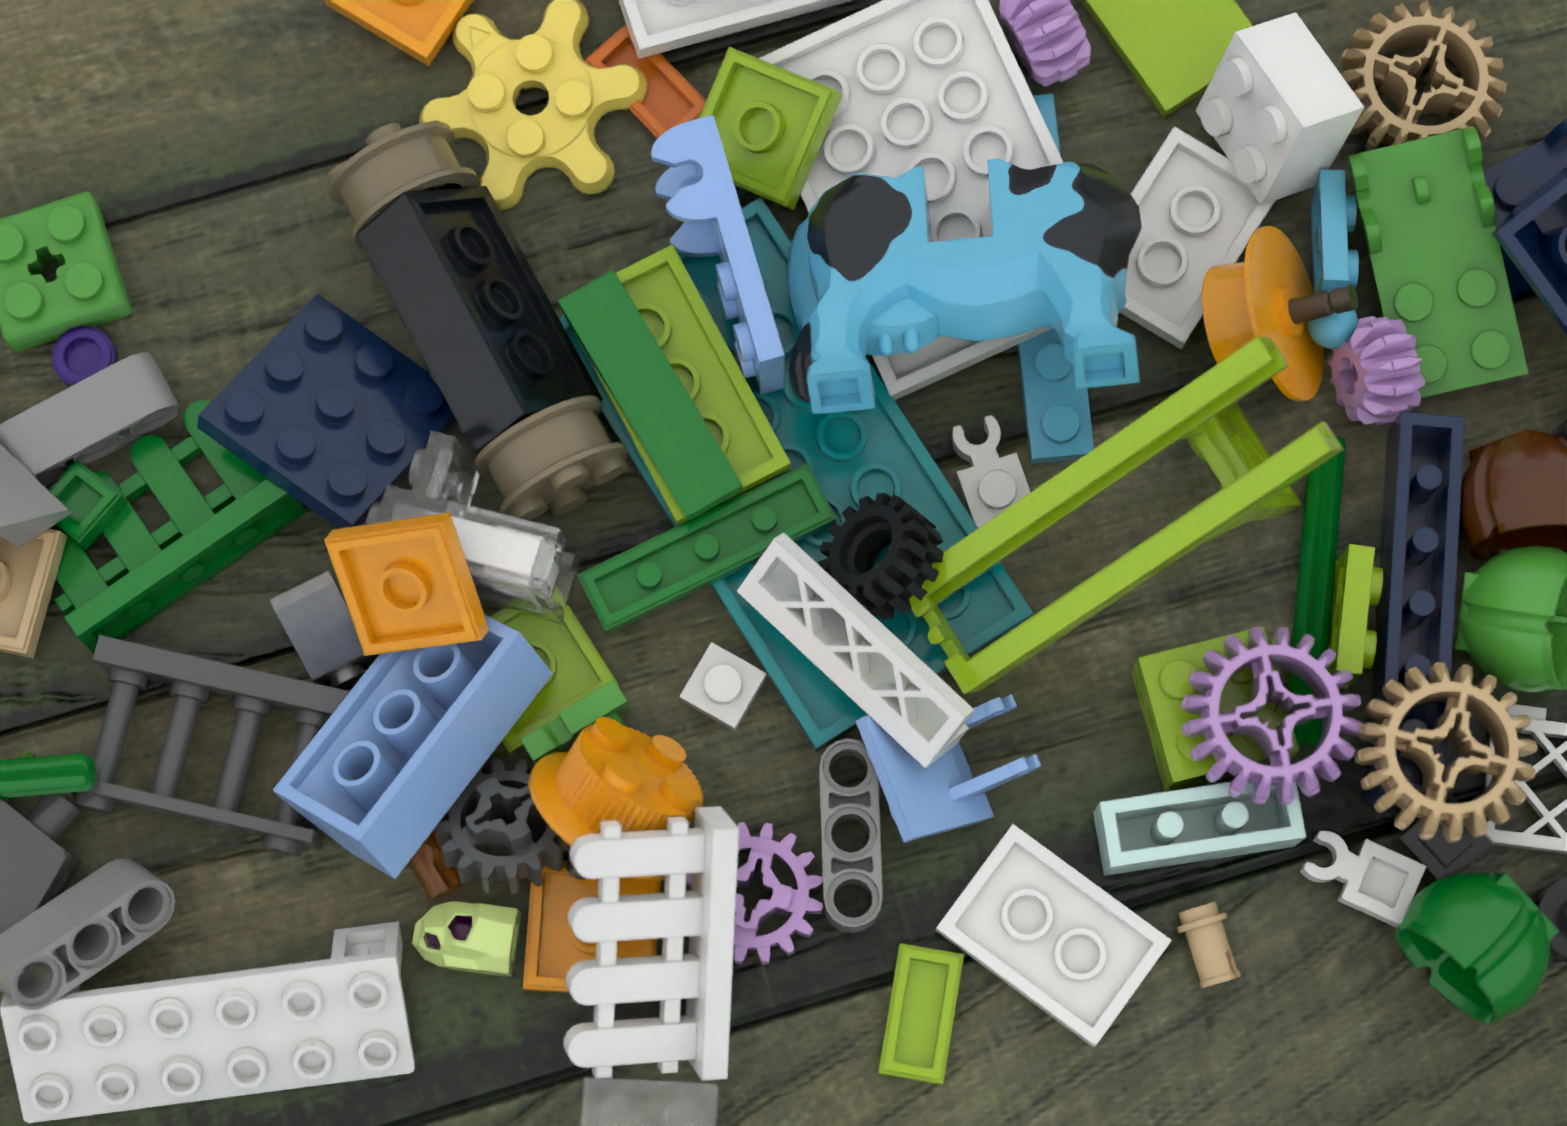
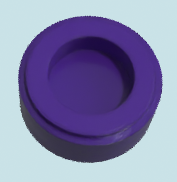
[52,326,119,387]

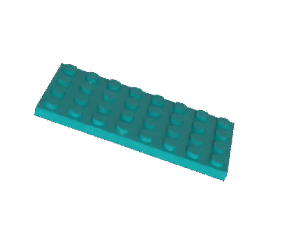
[559,197,1033,752]

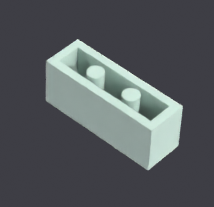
[1093,782,1306,876]

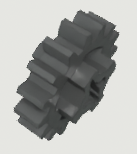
[434,758,571,894]

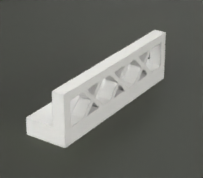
[737,533,975,768]

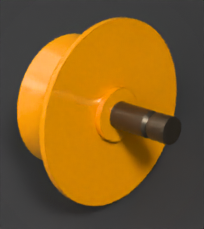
[1202,226,1358,402]

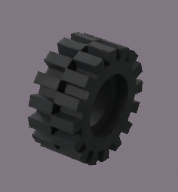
[818,493,944,620]

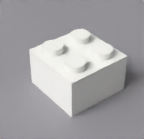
[1196,12,1364,205]

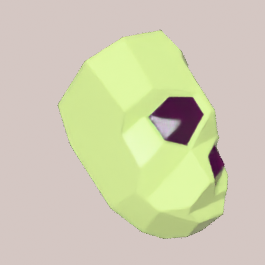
[412,901,521,977]

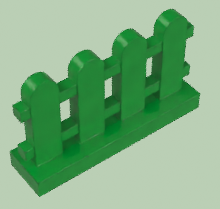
[49,399,307,654]

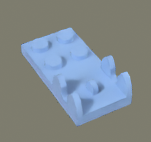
[651,115,785,395]

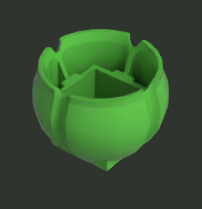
[1455,546,1567,693]

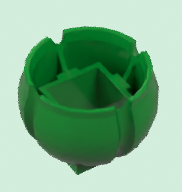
[1394,873,1559,1025]

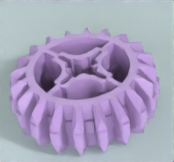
[1181,627,1362,805]

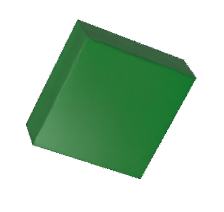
[49,459,128,550]

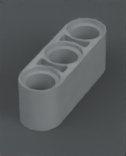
[0,352,181,488]
[819,738,883,934]
[0,858,175,1010]

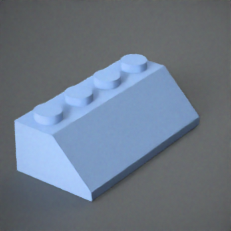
[273,614,553,879]

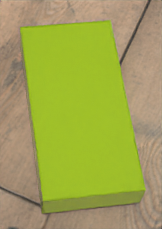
[878,943,964,1085]

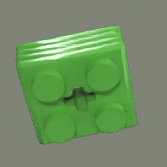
[0,191,132,352]

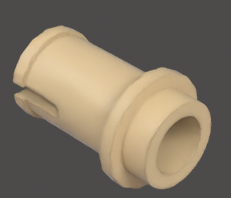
[1176,902,1241,989]

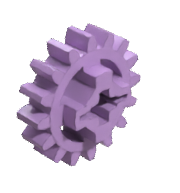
[686,822,823,965]

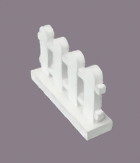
[563,806,739,1081]

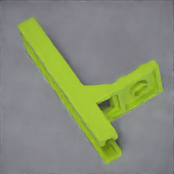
[909,337,1343,695]

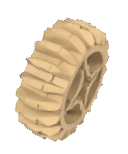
[1339,1,1506,151]
[1355,662,1537,843]

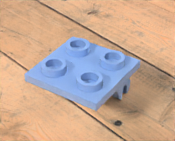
[856,694,1041,843]

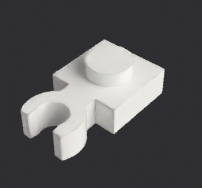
[952,415,1031,528]
[1300,831,1426,927]

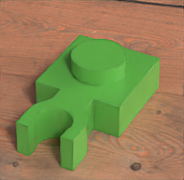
[520,679,630,764]

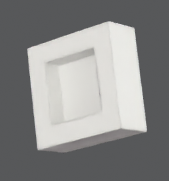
[679,642,767,732]

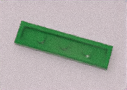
[558,270,743,522]
[577,463,836,635]

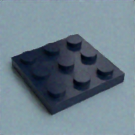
[197,293,457,529]

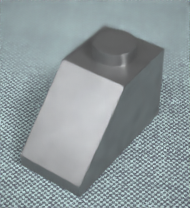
[270,571,376,690]

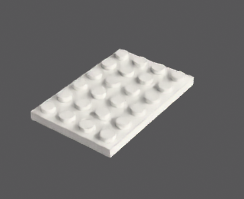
[758,0,1064,401]

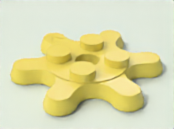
[419,0,647,212]

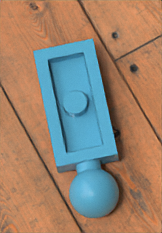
[1307,169,1359,349]

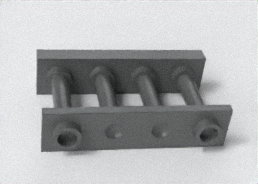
[71,635,350,857]

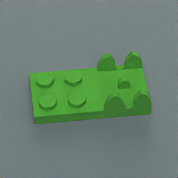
[1347,126,1529,398]

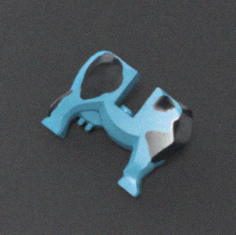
[787,159,1142,414]

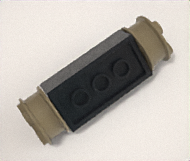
[327,121,628,526]

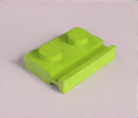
[1326,544,1383,690]

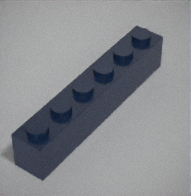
[1365,411,1465,807]

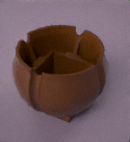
[1459,429,1567,559]

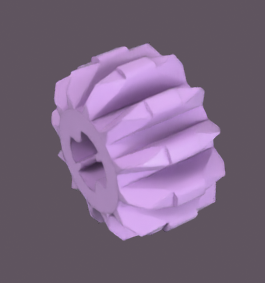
[999,0,1091,87]
[1327,316,1425,425]

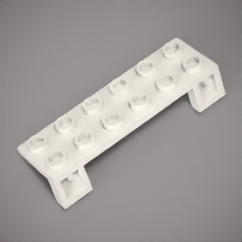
[0,921,415,1123]

